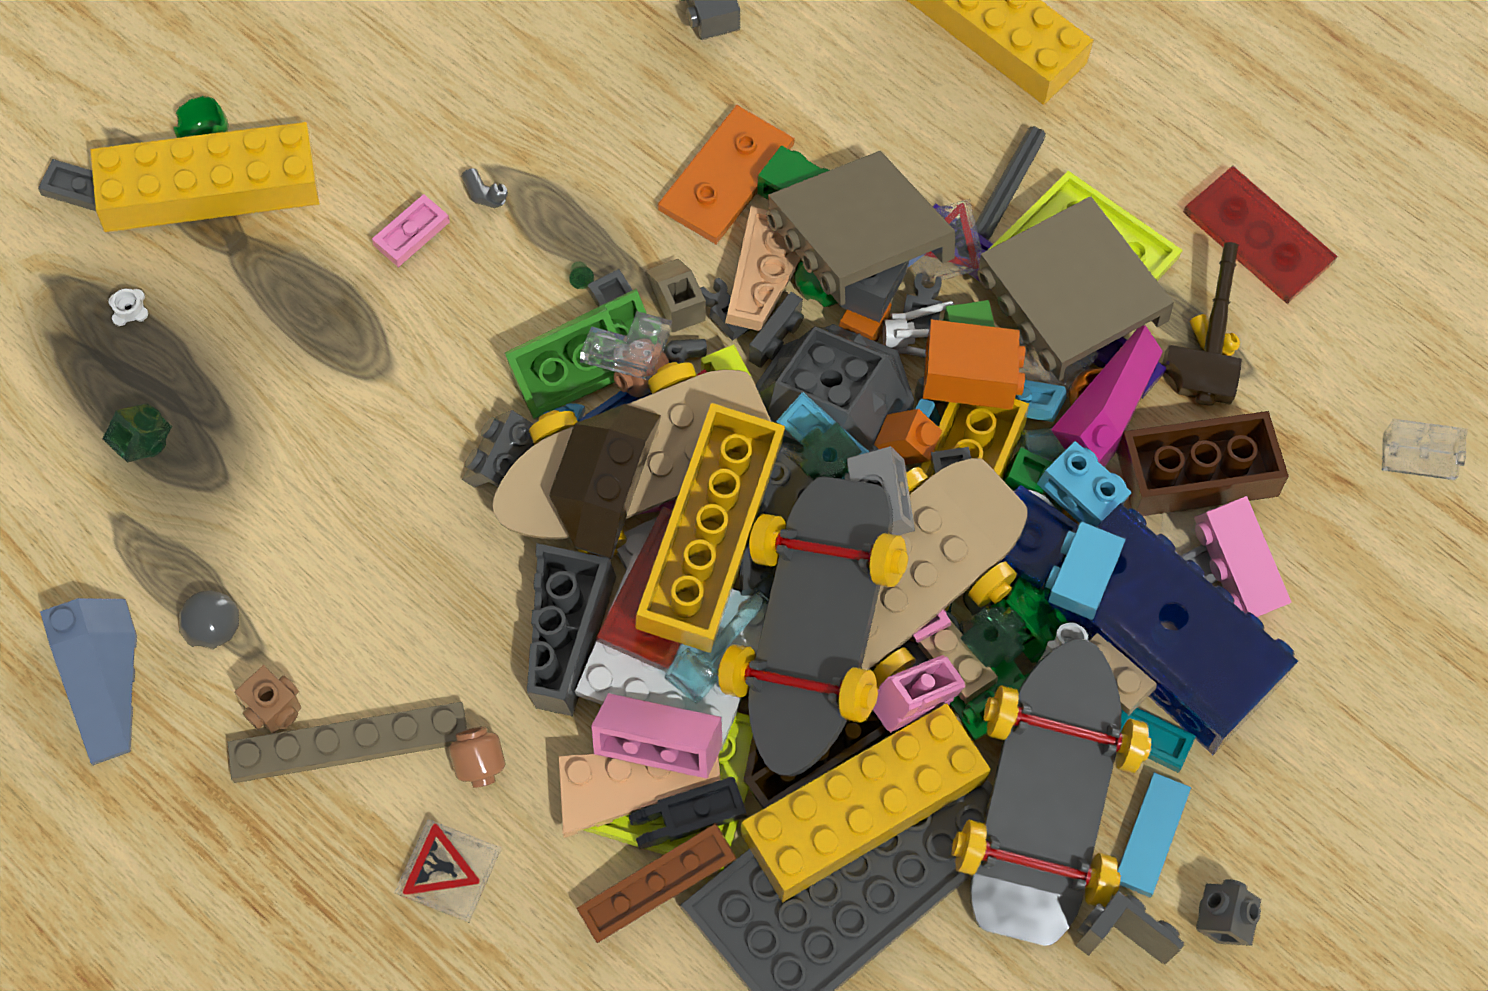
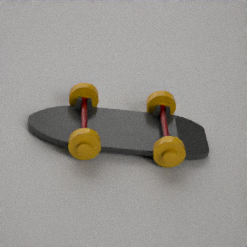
[718,477,908,776]
[952,639,1151,946]

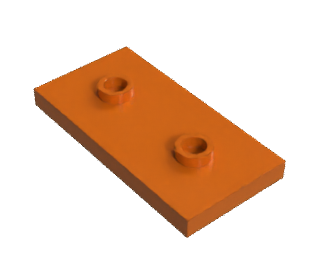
[658,105,795,245]

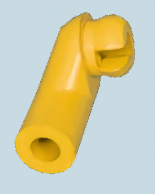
[1189,314,1240,356]

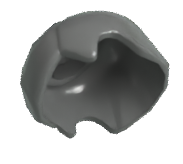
[179,590,239,649]

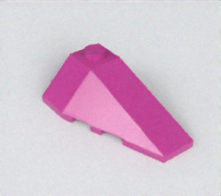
[1051,325,1163,467]

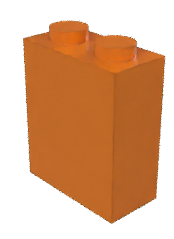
[923,319,1025,410]

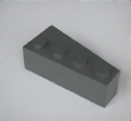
[527,543,616,717]

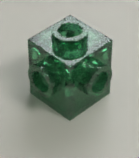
[102,403,172,463]
[797,422,862,481]
[960,606,1030,668]

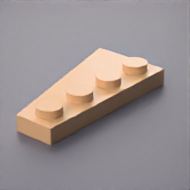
[725,206,801,331]
[559,754,720,838]

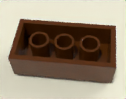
[1116,411,1289,518]

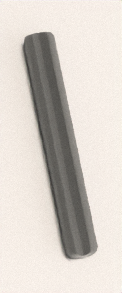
[973,126,1046,241]

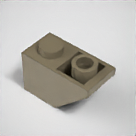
[645,259,706,333]

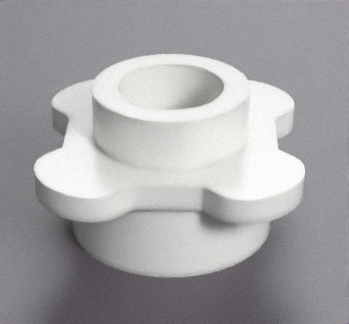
[108,289,148,326]

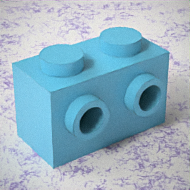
[1037,441,1132,529]
[1045,521,1126,620]

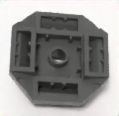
[755,324,914,458]

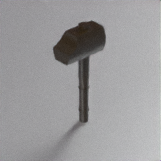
[1162,242,1242,405]

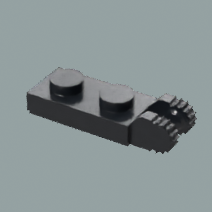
[628,777,747,849]

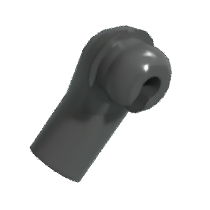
[461,168,508,208]
[662,339,707,364]

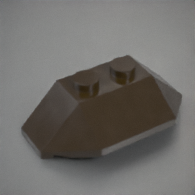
[549,404,661,560]
[744,709,891,809]

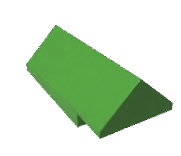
[505,289,661,419]

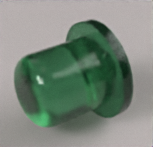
[569,261,594,289]

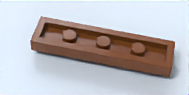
[577,823,737,943]

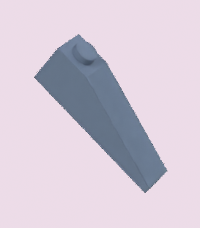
[40,598,137,766]

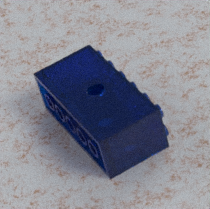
[1043,503,1298,755]

